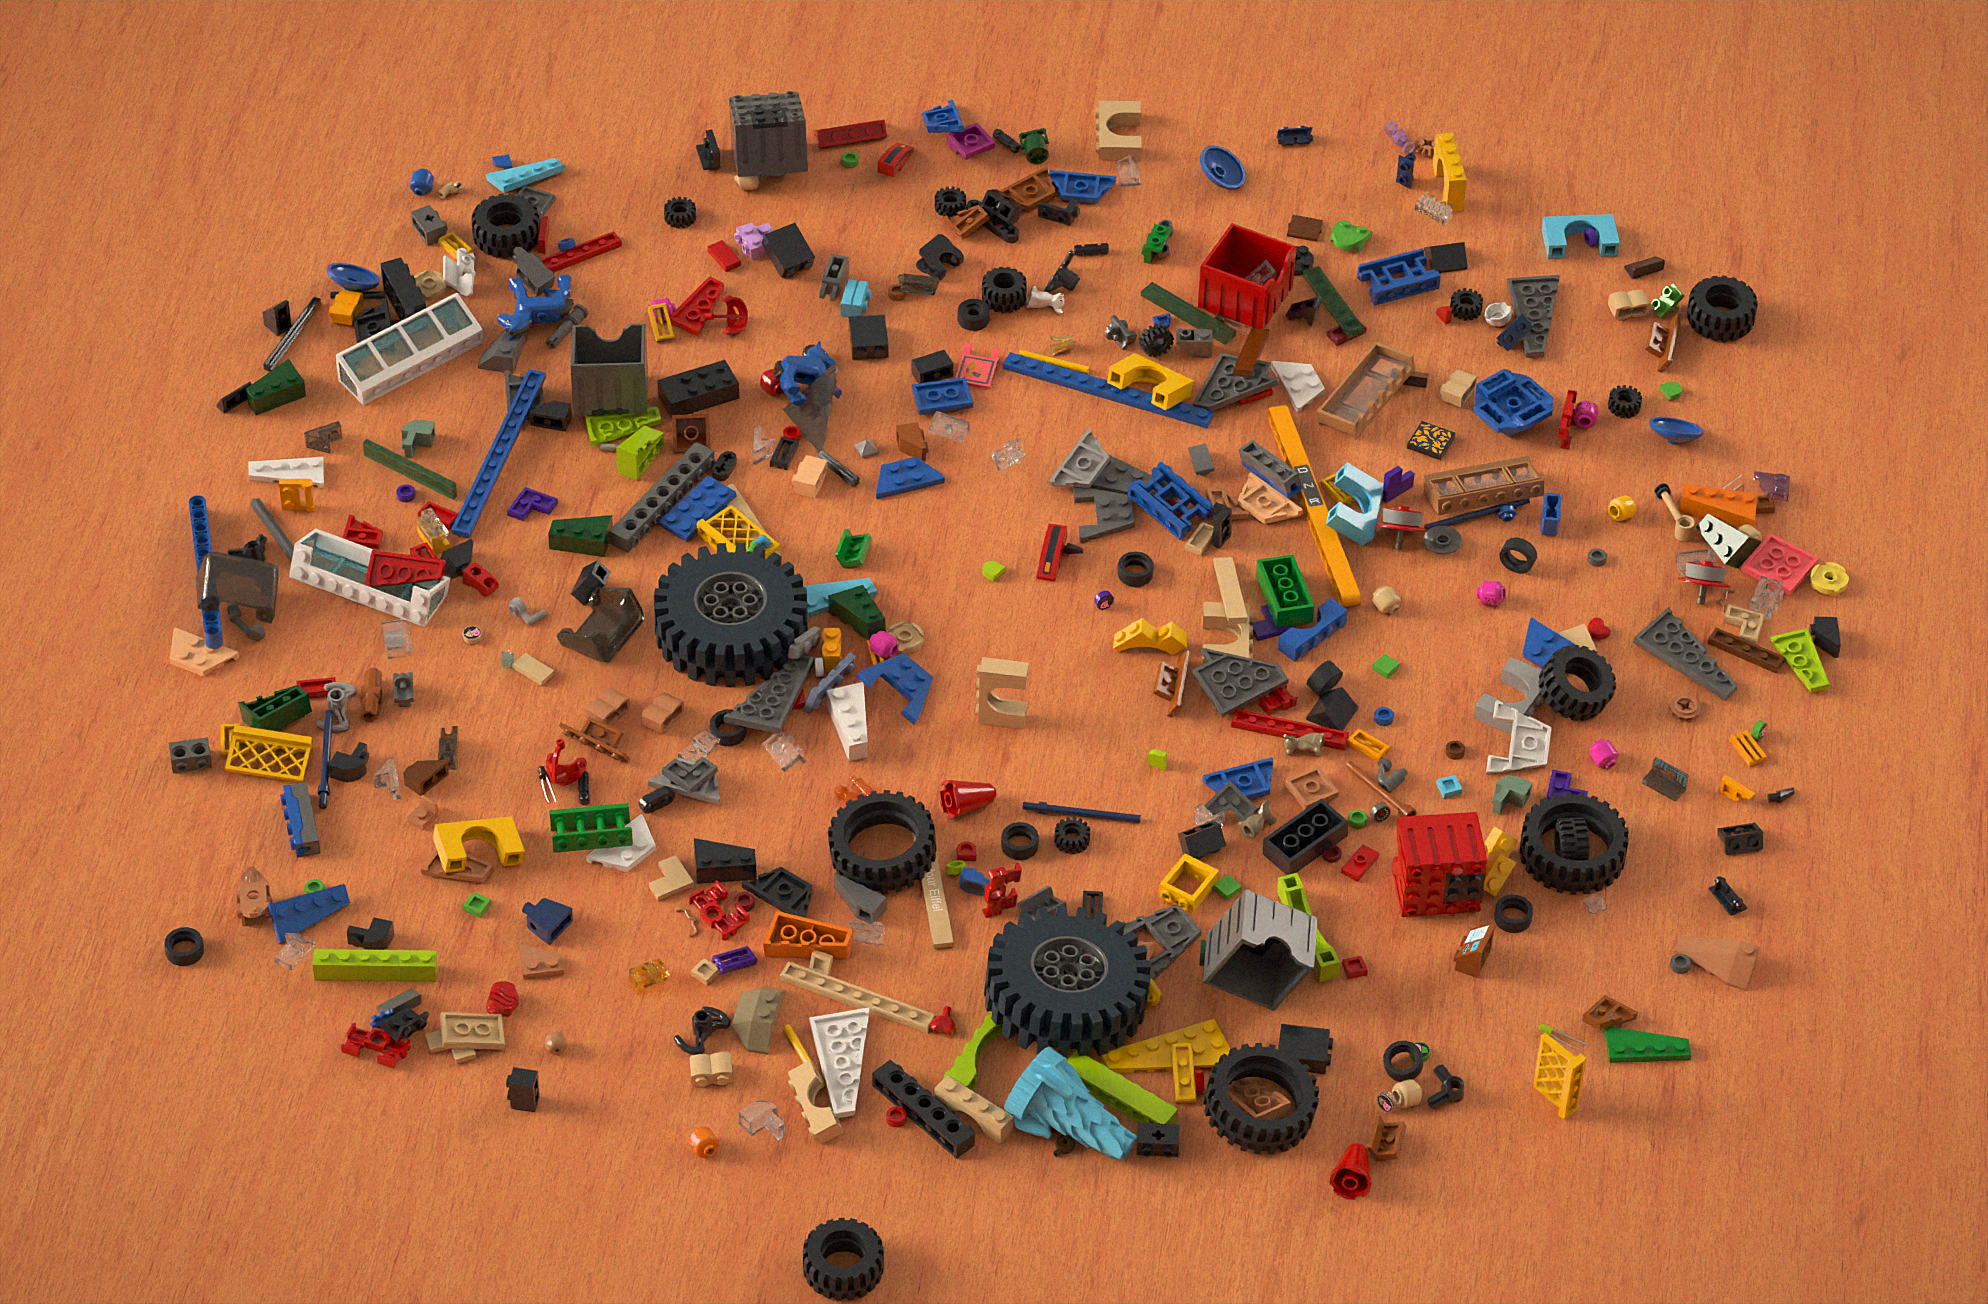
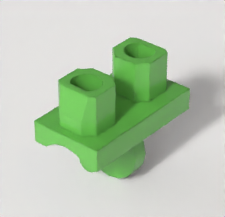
[1650,283,1685,319]

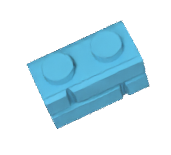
[841,279,871,317]

